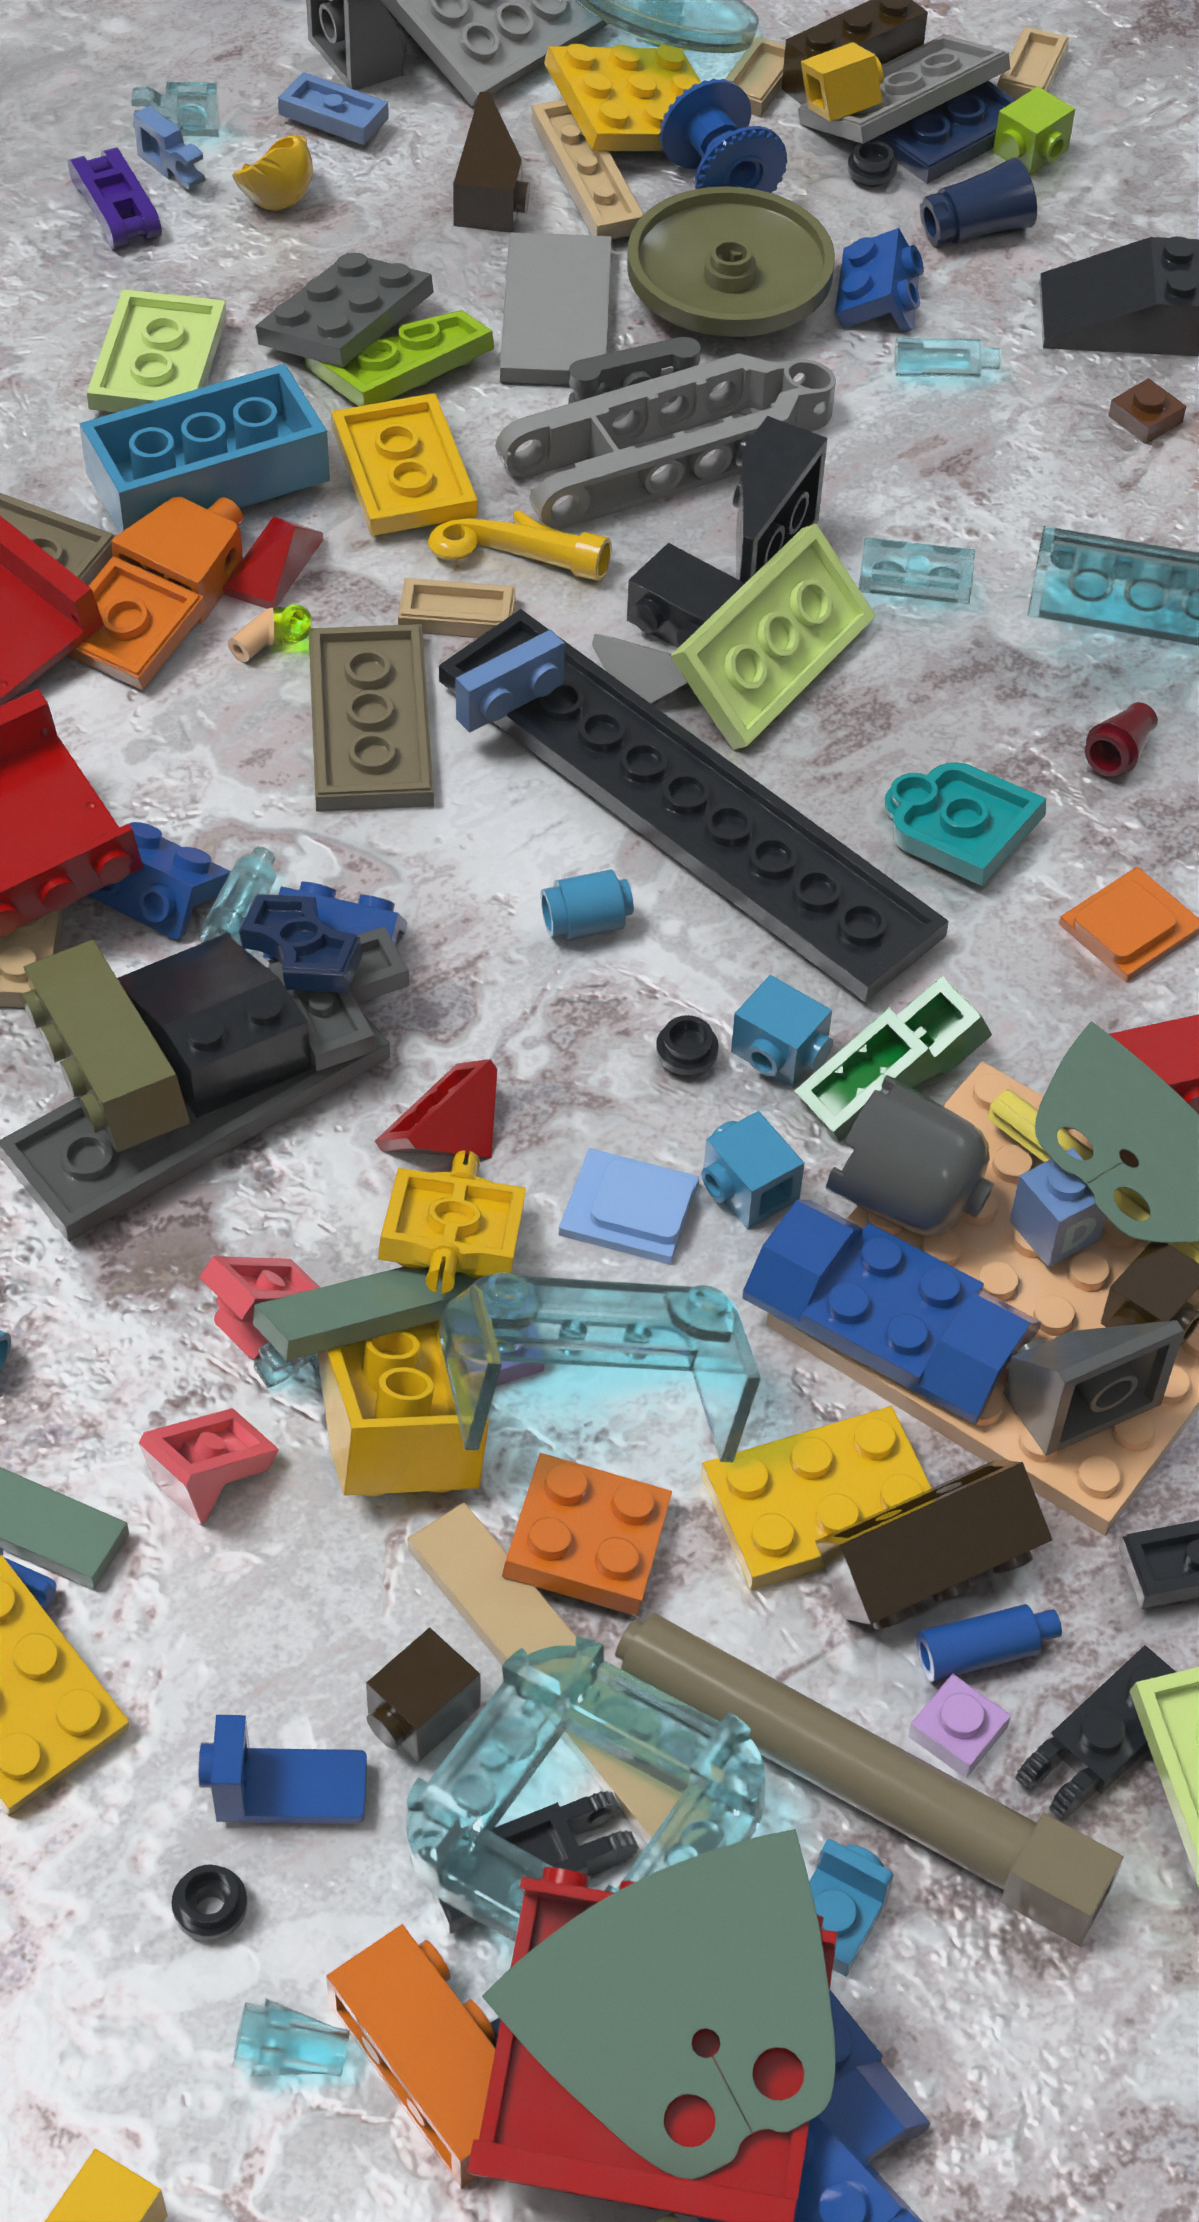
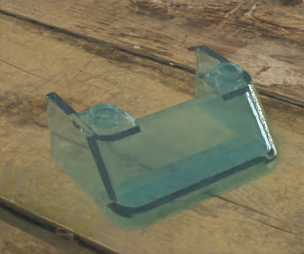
[439,1272,761,1463]

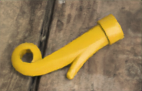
[428,510,612,581]

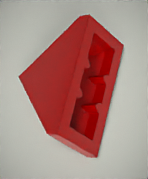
[223,516,323,611]
[374,1059,498,1158]

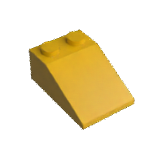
[317,1318,489,1496]

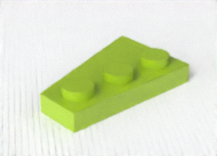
[304,310,495,406]

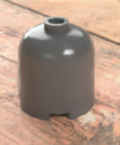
[825,1075,995,1237]

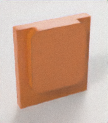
[1059,866,1199,983]

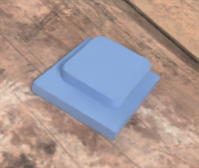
[558,1148,699,1265]

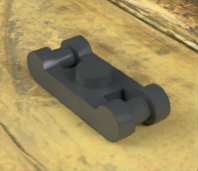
[568,337,701,404]

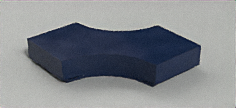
[239,894,363,993]

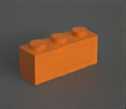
[326,1924,495,2188]

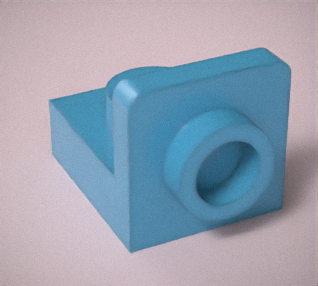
[809,1839,894,1977]

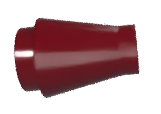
[1085,702,1158,776]

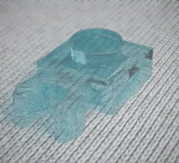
[131,82,220,137]

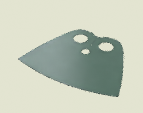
[1035,1021,1199,1243]
[482,1829,835,2179]

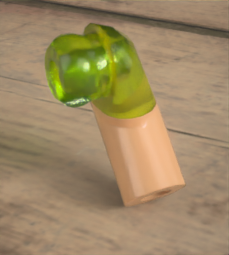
[228,604,312,662]

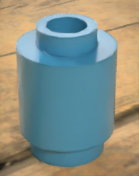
[540,869,634,940]

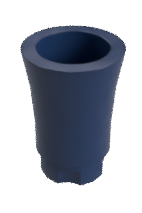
[920,157,1037,246]

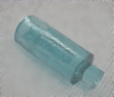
[894,338,1001,378]
[199,847,276,946]

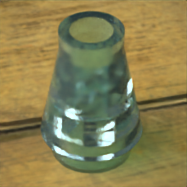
[232,1998,350,2077]

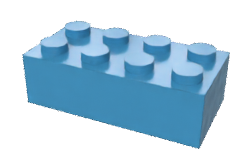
[79,364,330,533]

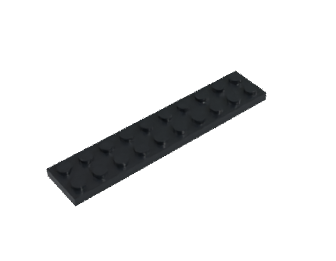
[439,609,949,1002]

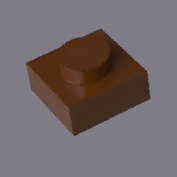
[1108,378,1186,444]

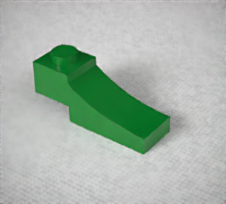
[794,976,992,1141]

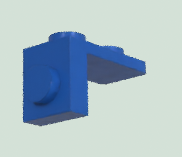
[198,1715,367,1824]

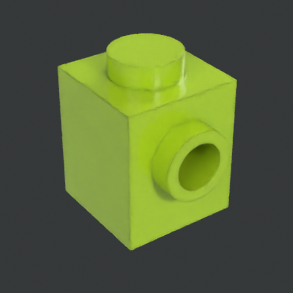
[993,86,1075,175]

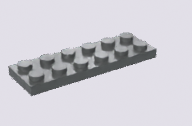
[0,1015,390,1242]

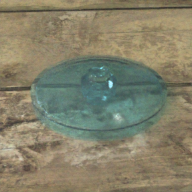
[575,0,759,53]

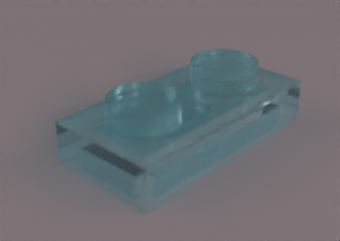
[859,537,975,604]

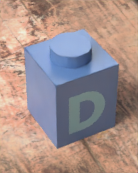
[1010,1148,1107,1268]

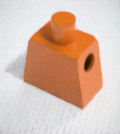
[111,497,243,624]

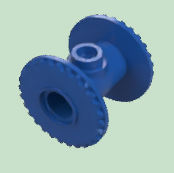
[659,79,787,193]

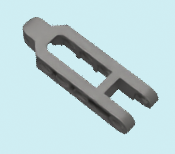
[495,353,836,529]

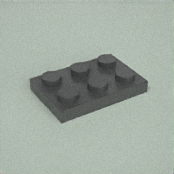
[255,253,434,367]

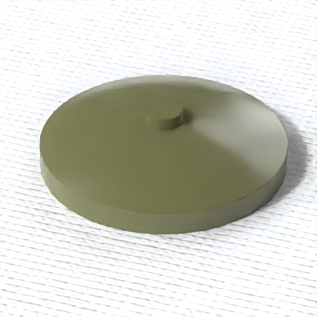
[627,186,835,337]

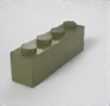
[21,939,190,1153]

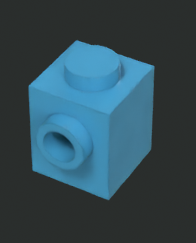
[731,975,833,1088]
[701,1110,805,1229]

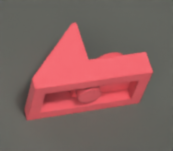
[199,1256,321,1359]
[139,1408,279,1525]

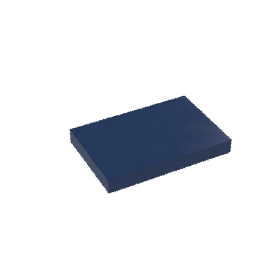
[872,81,1016,184]

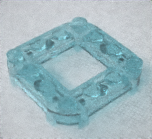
[406,1636,765,1942]

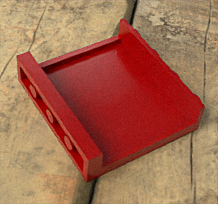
[467,1867,837,2222]

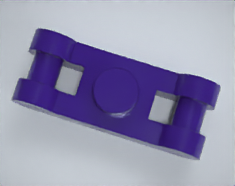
[68,147,162,249]

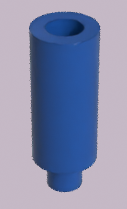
[916,1604,1062,1682]

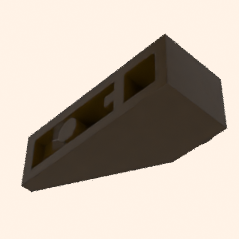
[453,92,530,233]

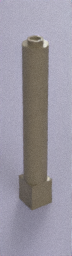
[615,1613,1124,1947]

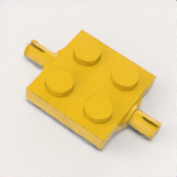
[378,1151,526,1294]

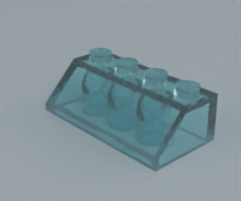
[1027,526,1199,646]

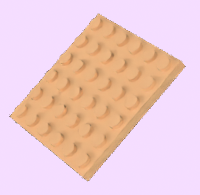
[766,1061,1199,1536]

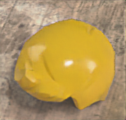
[232,135,313,211]

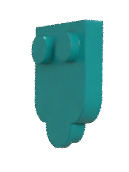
[885,762,1046,886]

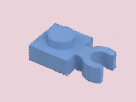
[133,106,205,189]

